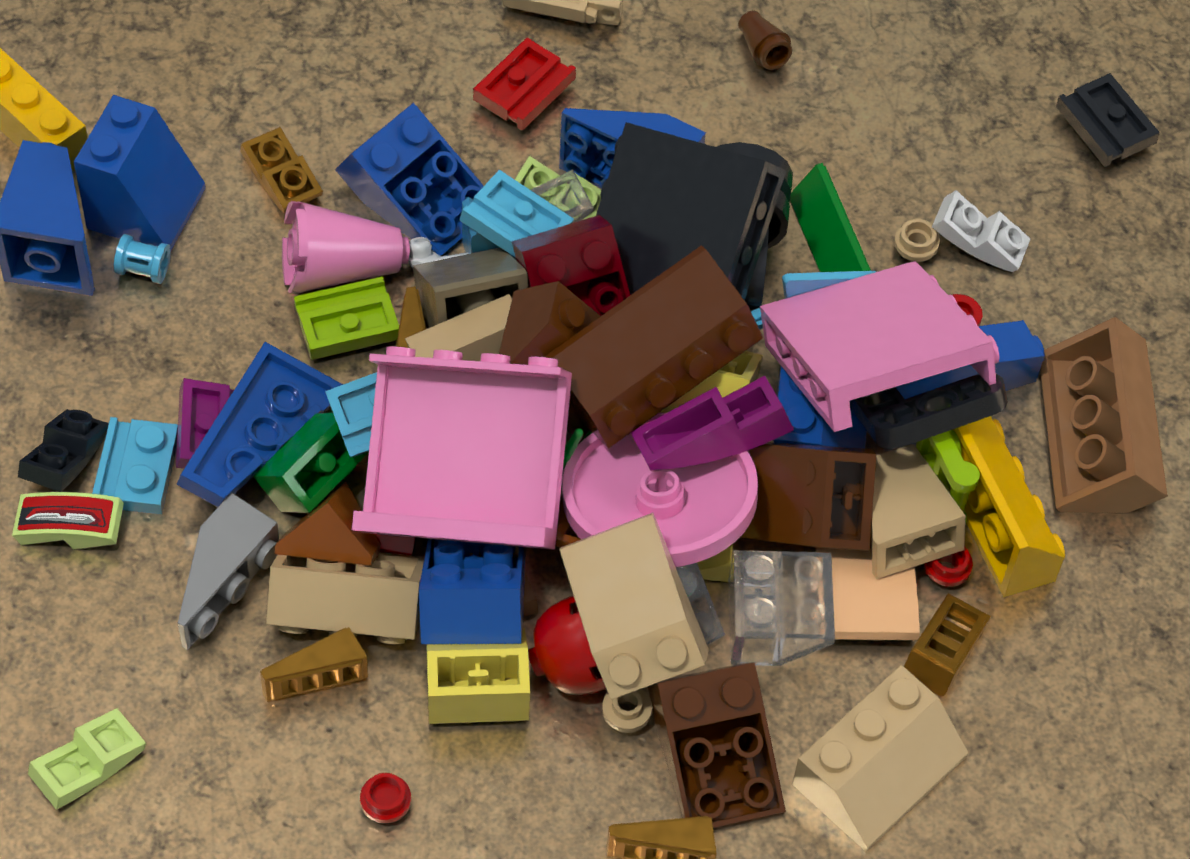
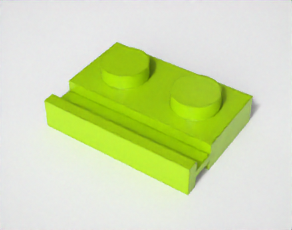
[294,276,399,360]

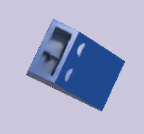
[335,102,484,256]
[559,108,706,189]
[419,539,526,644]

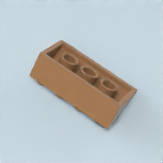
[1040,317,1168,513]

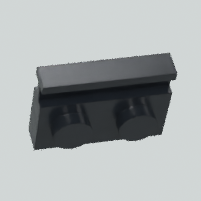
[1056,73,1160,167]

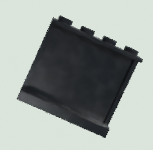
[596,122,786,301]

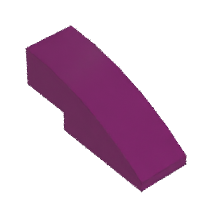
[631,375,794,470]

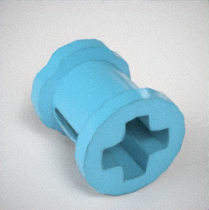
[114,234,171,284]

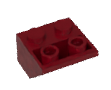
[512,215,630,316]

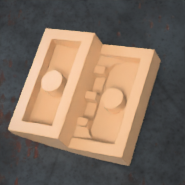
[814,548,920,640]

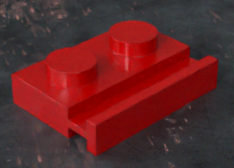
[473,37,576,131]

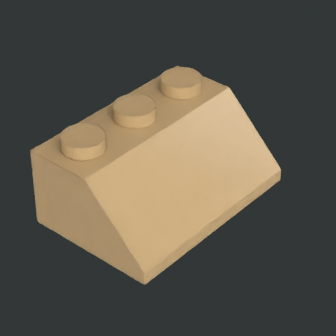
[266,552,425,644]
[792,665,968,852]

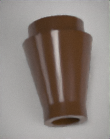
[738,10,792,70]

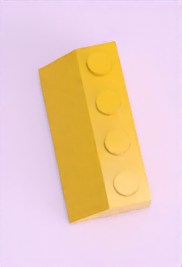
[939,410,1065,597]

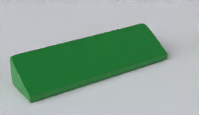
[790,163,871,272]

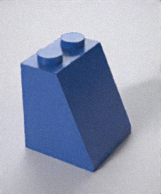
[74,95,206,251]
[0,140,95,296]

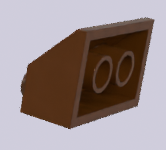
[499,281,601,441]

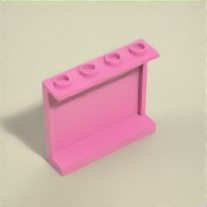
[760,261,999,432]
[352,346,572,550]

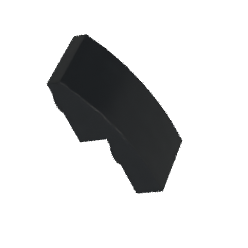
[18,409,109,492]

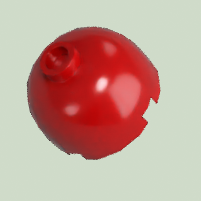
[528,595,606,696]

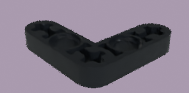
[849,374,1008,449]

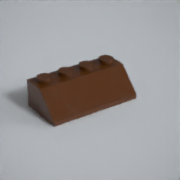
[545,245,763,449]

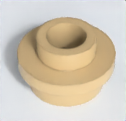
[894,219,939,262]
[602,689,652,733]

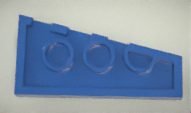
[176,342,343,507]

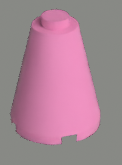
[282,201,410,293]

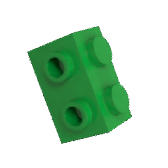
[253,413,369,513]

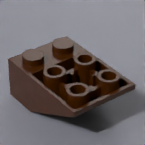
[740,442,877,551]
[648,662,786,828]

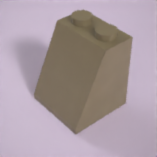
[413,248,528,329]

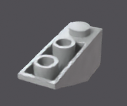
[178,493,279,650]

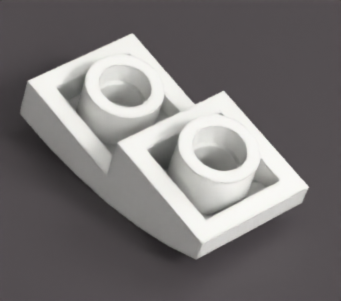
[932,190,1030,272]

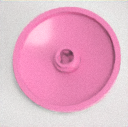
[562,413,758,567]

